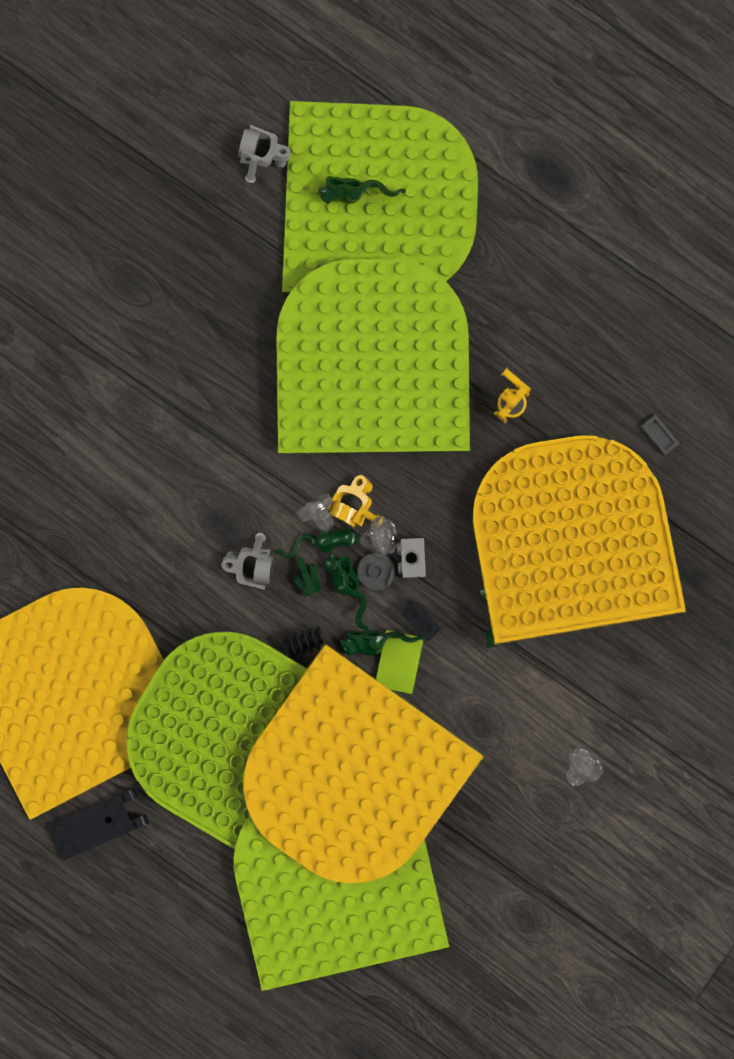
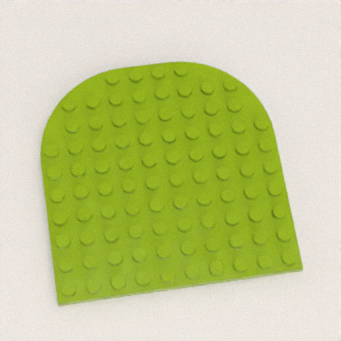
[282,101,478,293]
[276,259,470,453]
[127,631,308,850]
[234,815,449,991]

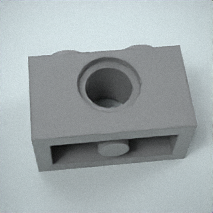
[397,538,426,578]

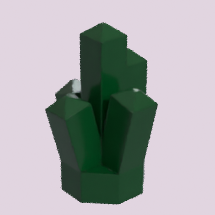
[294,557,322,597]

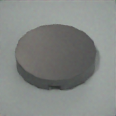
[357,553,395,591]

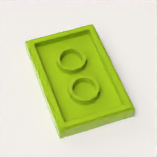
[376,630,423,694]

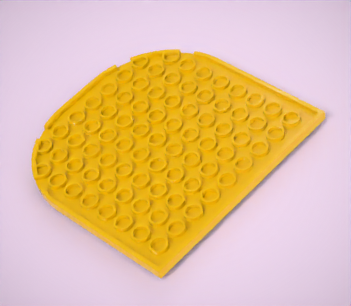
[473,435,686,644]
[0,588,164,820]
[244,644,484,883]

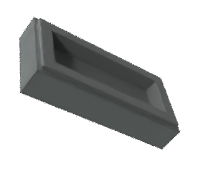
[640,414,680,456]

